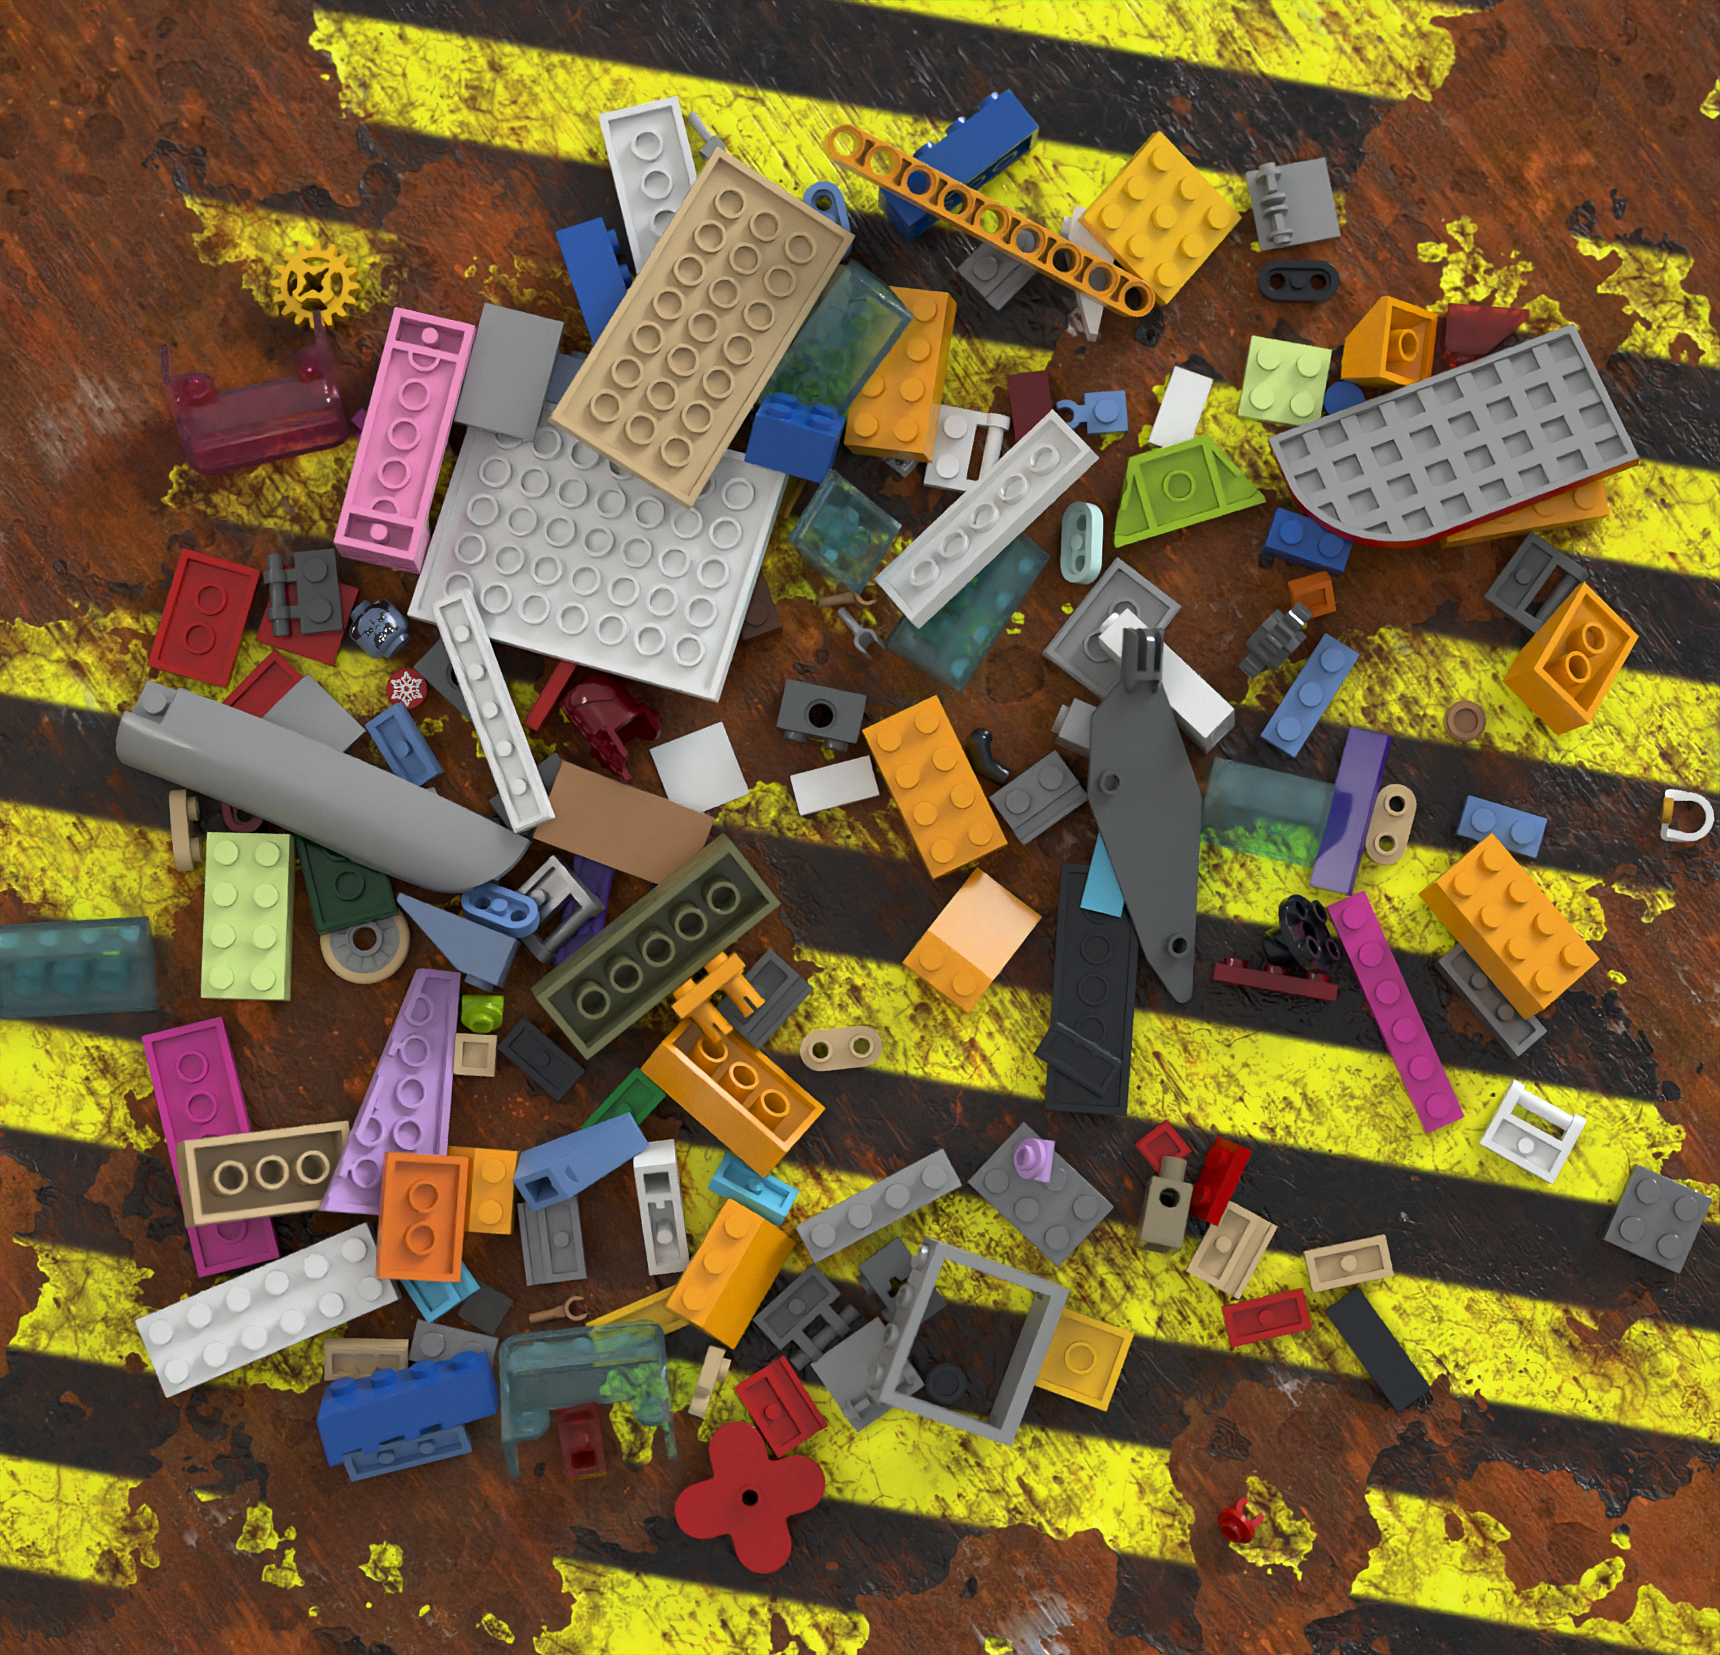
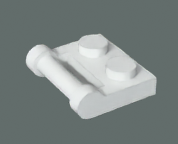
[923,404,1011,493]
[1478,1079,1586,1184]

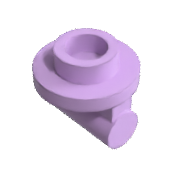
[1014,1138,1055,1182]

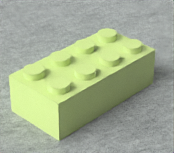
[201,832,296,1001]

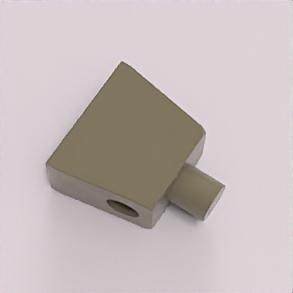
[1133,1156,1193,1256]

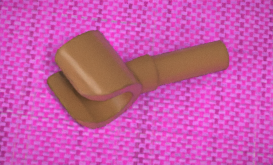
[819,581,877,609]
[529,1296,588,1324]

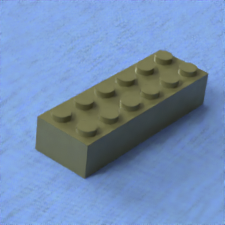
[530,833,781,1060]

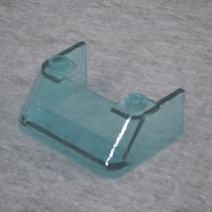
[499,1320,677,1478]

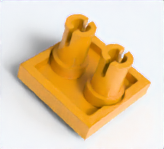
[670,951,765,1045]

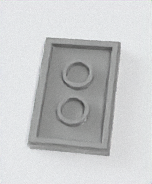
[454,303,565,443]
[1042,557,1182,701]

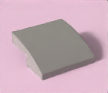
[262,674,366,753]

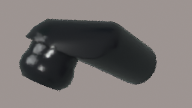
[965,728,1011,787]

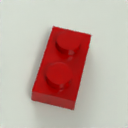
[1188,1136,1252,1227]
[1220,1288,1312,1348]

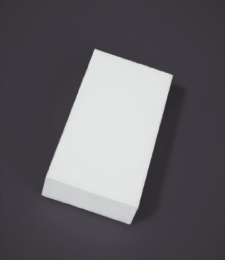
[1147,366,1213,448]
[790,755,880,817]

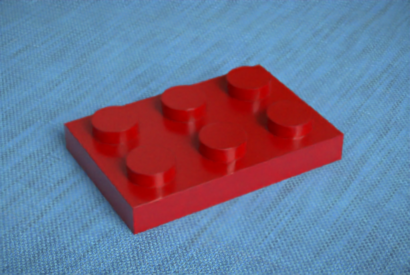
[147,548,263,689]

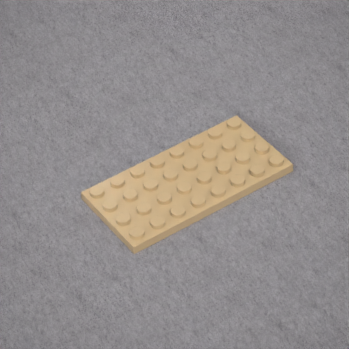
[548,146,855,510]

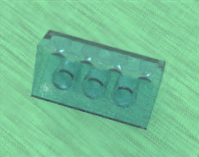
[756,259,914,415]
[884,532,1051,693]
[0,916,157,1019]

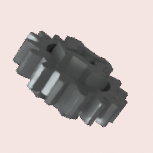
[1238,601,1313,679]

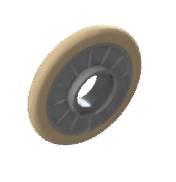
[320,908,410,984]

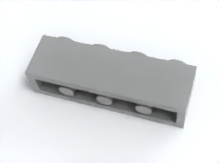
[796,1148,962,1263]

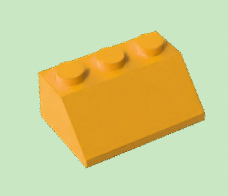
[662,1198,796,1350]

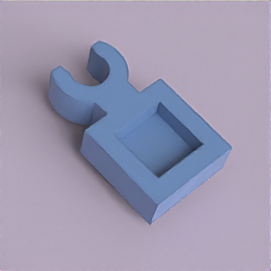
[1056,390,1128,436]

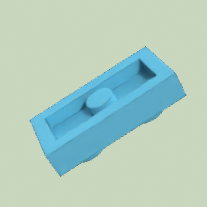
[707,1152,799,1227]

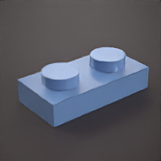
[365,702,444,787]
[1455,795,1547,859]

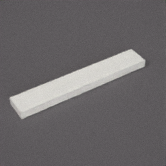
[429,588,556,834]

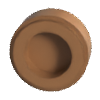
[1443,700,1486,742]

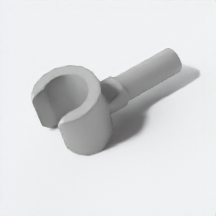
[687,112,727,161]
[837,607,885,660]

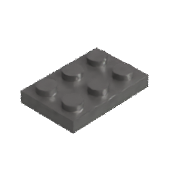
[967,1122,1114,1267]

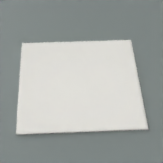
[650,722,750,812]

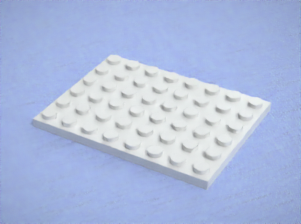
[407,401,789,703]

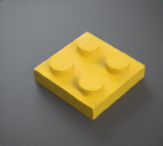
[1035,1307,1134,1411]

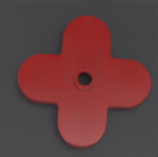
[675,1420,826,1574]

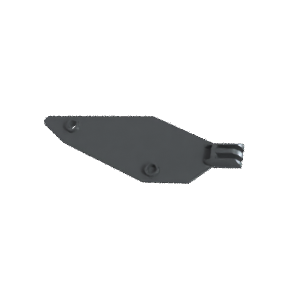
[1087,628,1202,1003]

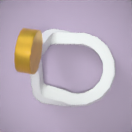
[1660,789,1714,842]

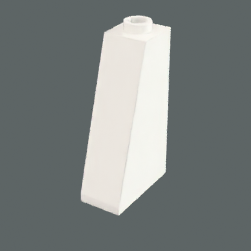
[1098,608,1235,754]

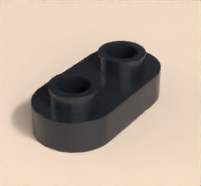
[1257,260,1340,304]

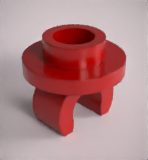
[1218,1497,1264,1544]

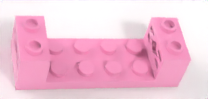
[333,307,477,575]

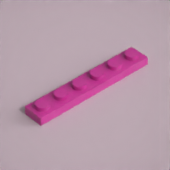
[1325,890,1465,1133]

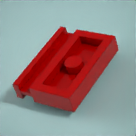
[732,1355,828,1459]

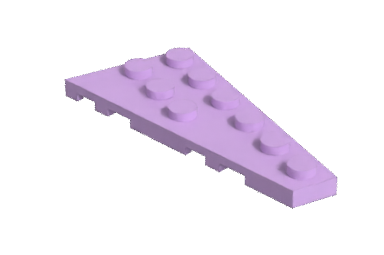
[319,968,461,1215]

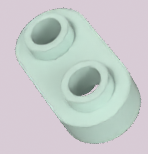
[1060,501,1103,585]

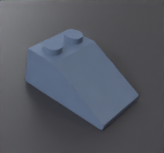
[396,893,522,992]

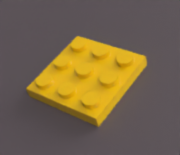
[1077,131,1242,306]

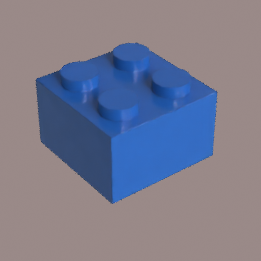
[744,393,846,484]

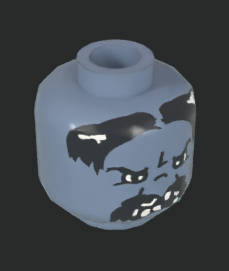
[349,599,411,660]

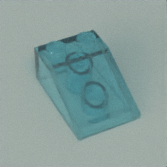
[787,469,902,595]

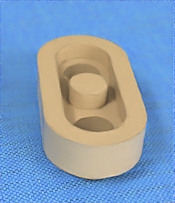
[1364,784,1417,865]
[169,789,203,872]
[800,1026,882,1071]

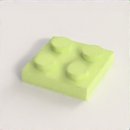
[1237,336,1332,428]

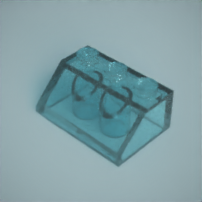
[1200,757,1336,868]

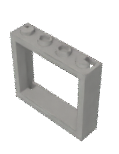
[866,1236,1070,1446]

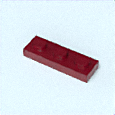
[1210,957,1338,1002]

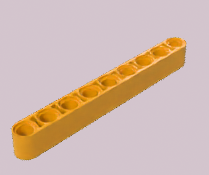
[822,124,1155,318]

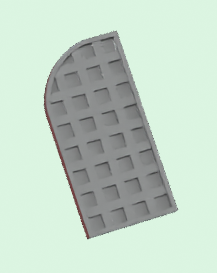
[1268,324,1639,549]

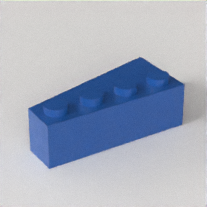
[555,217,632,346]
[316,1351,499,1466]

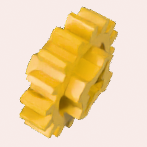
[271,241,361,332]

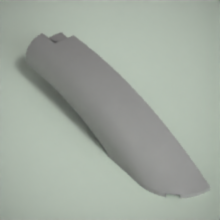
[116,680,531,893]

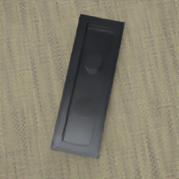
[1323,1287,1431,1413]

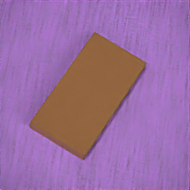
[531,759,715,884]

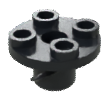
[1262,894,1340,974]

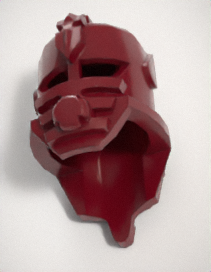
[561,671,662,784]

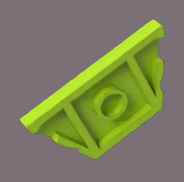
[1112,434,1266,548]

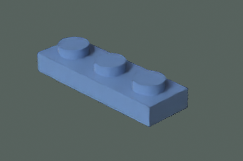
[1259,633,1360,759]
[342,1424,472,1482]

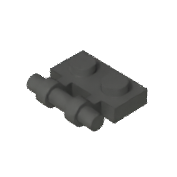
[263,548,345,638]
[752,1263,861,1371]

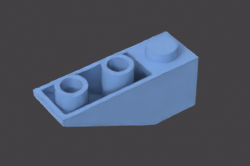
[513,1112,649,1212]

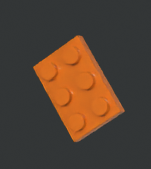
[375,1152,469,1282]

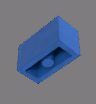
[1260,507,1353,578]

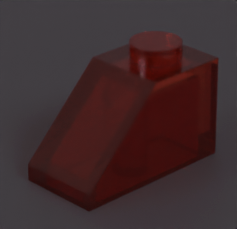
[1439,303,1530,367]

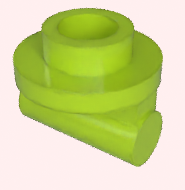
[461,995,505,1034]

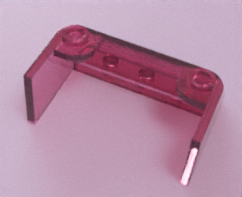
[159,310,350,475]

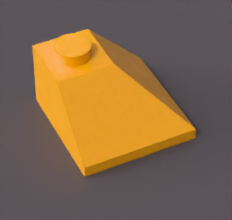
[1341,296,1438,391]

